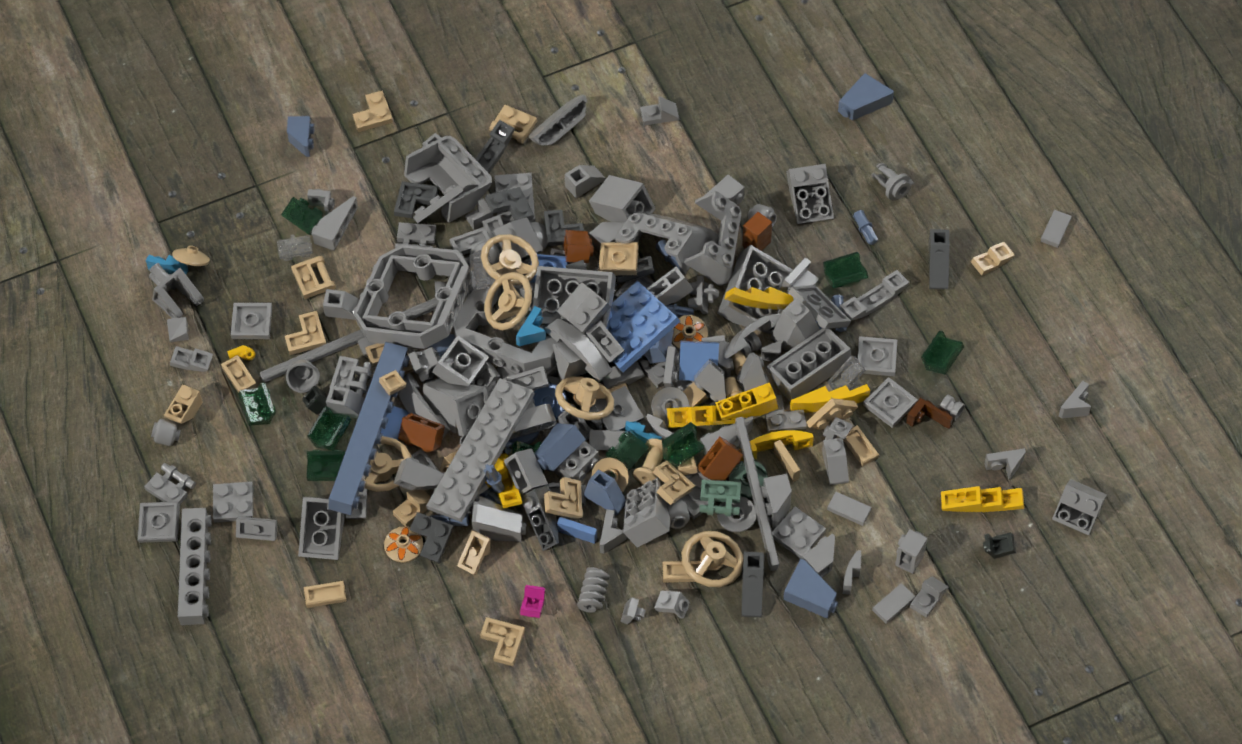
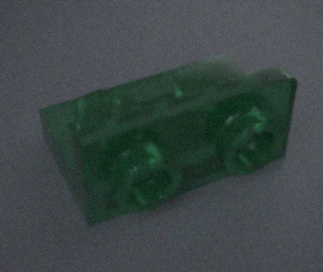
[281,197,324,236]
[306,449,346,481]

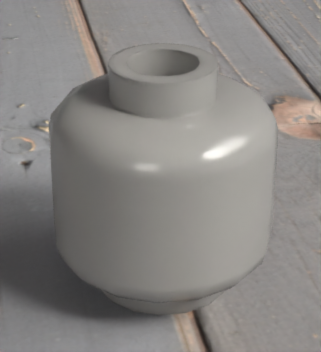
[748,204,777,227]
[151,419,181,446]
[666,500,690,529]

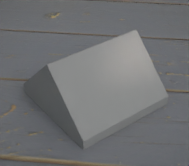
[553,335,589,381]

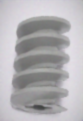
[577,567,610,613]

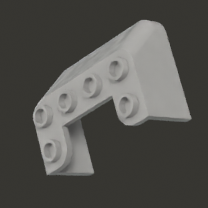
[404,136,492,222]
[684,191,741,285]
[615,213,709,274]

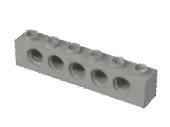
[178,508,212,625]

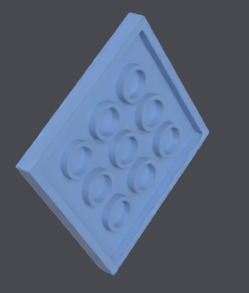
[589,281,681,372]

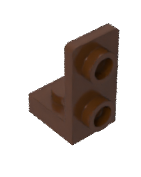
[906,398,953,429]

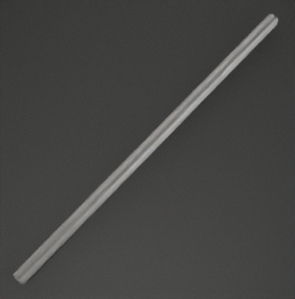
[260,257,531,382]

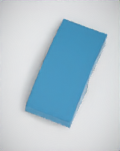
[146,255,188,274]
[625,421,662,447]

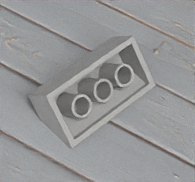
[766,328,851,402]

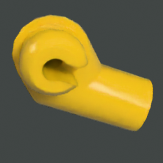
[227,345,256,360]

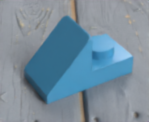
[516,306,546,346]

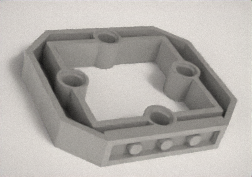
[353,245,473,349]
[452,276,576,373]

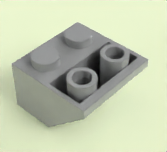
[761,474,792,531]
[1052,479,1107,535]

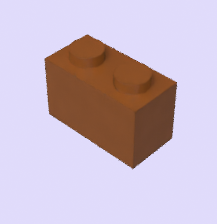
[742,212,772,251]
[563,230,593,263]
[398,413,445,452]
[697,436,743,481]

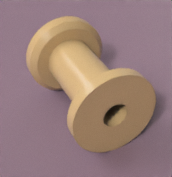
[633,439,672,484]

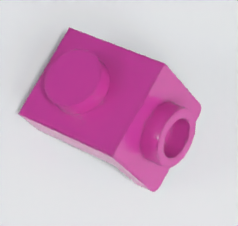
[520,585,545,618]

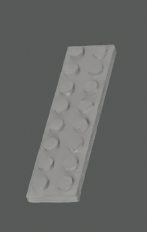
[426,378,535,522]

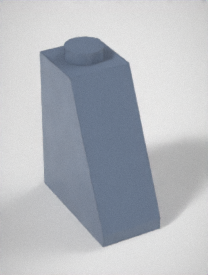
[838,73,894,121]
[535,423,586,471]
[783,559,838,619]

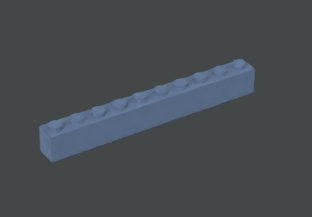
[328,342,410,515]

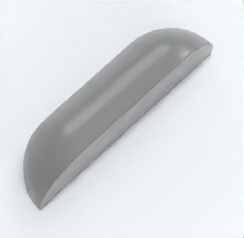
[529,95,587,145]

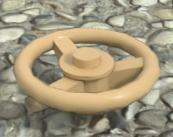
[481,234,539,286]
[484,272,532,331]
[555,376,614,420]
[364,436,412,492]
[681,531,743,587]

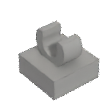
[620,597,645,624]

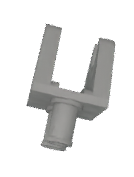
[149,263,204,318]

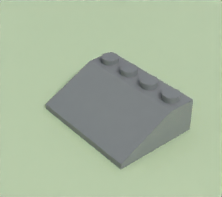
[717,245,793,334]
[532,266,616,328]

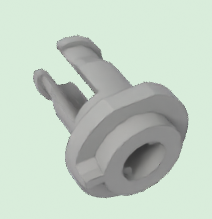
[872,163,914,201]

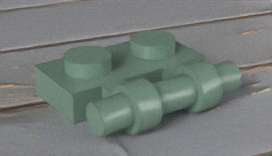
[699,480,741,517]

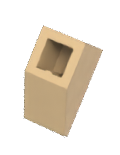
[164,384,203,424]

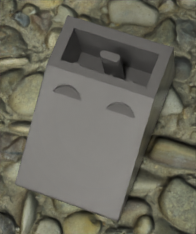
[786,164,834,224]
[623,478,670,547]

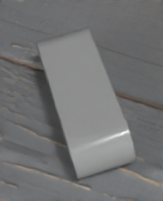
[509,404,557,440]

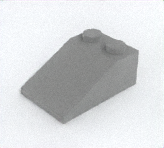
[298,497,345,560]

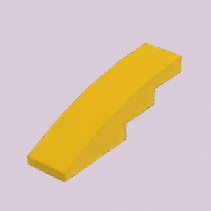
[724,287,793,310]
[790,384,870,413]
[667,405,747,428]
[941,486,1024,512]

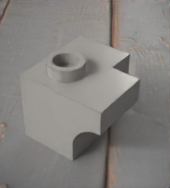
[408,347,441,383]

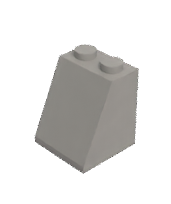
[589,175,656,222]

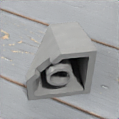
[770,298,820,351]
[423,379,480,433]
[472,495,526,542]

